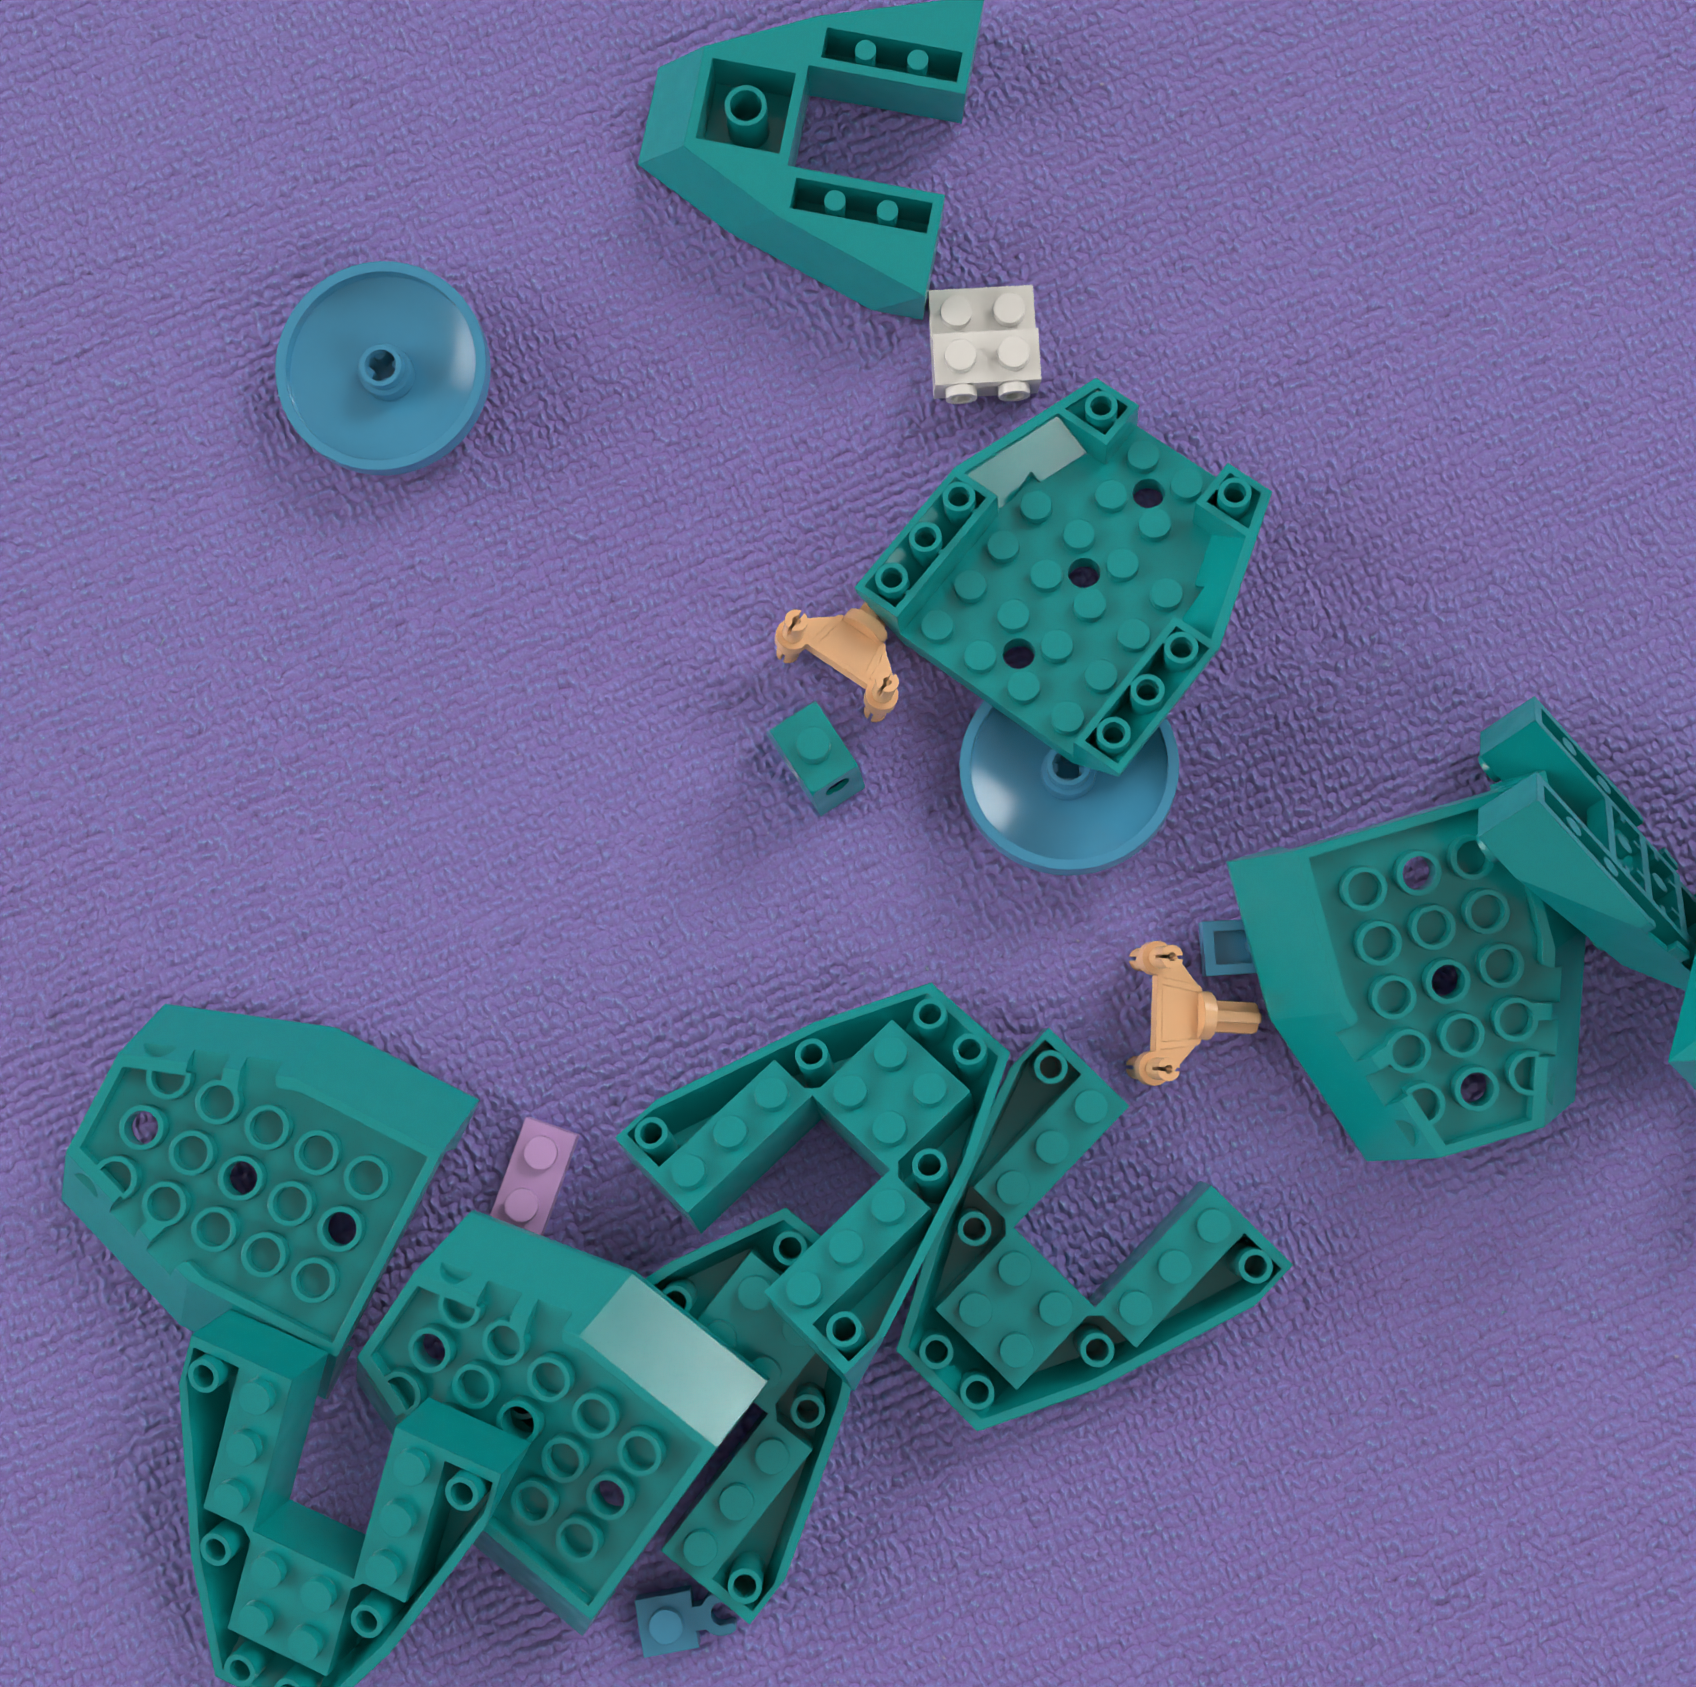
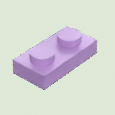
[490,1117,580,1236]

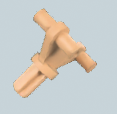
[775,602,899,722]
[1126,941,1262,1086]

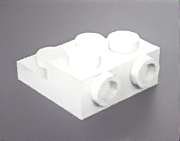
[928,285,1041,404]

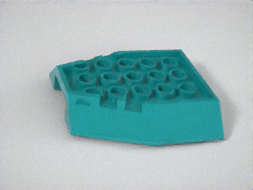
[854,378,1272,777]
[1226,770,1586,1161]
[62,1004,480,1400]
[356,1210,770,1636]

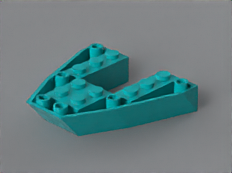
[638,0,984,320]
[615,983,1010,1391]
[896,1028,1293,1432]
[511,1208,851,1625]
[179,1309,531,1687]

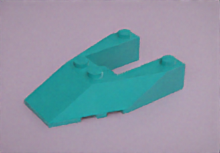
[1476,696,1696,991]

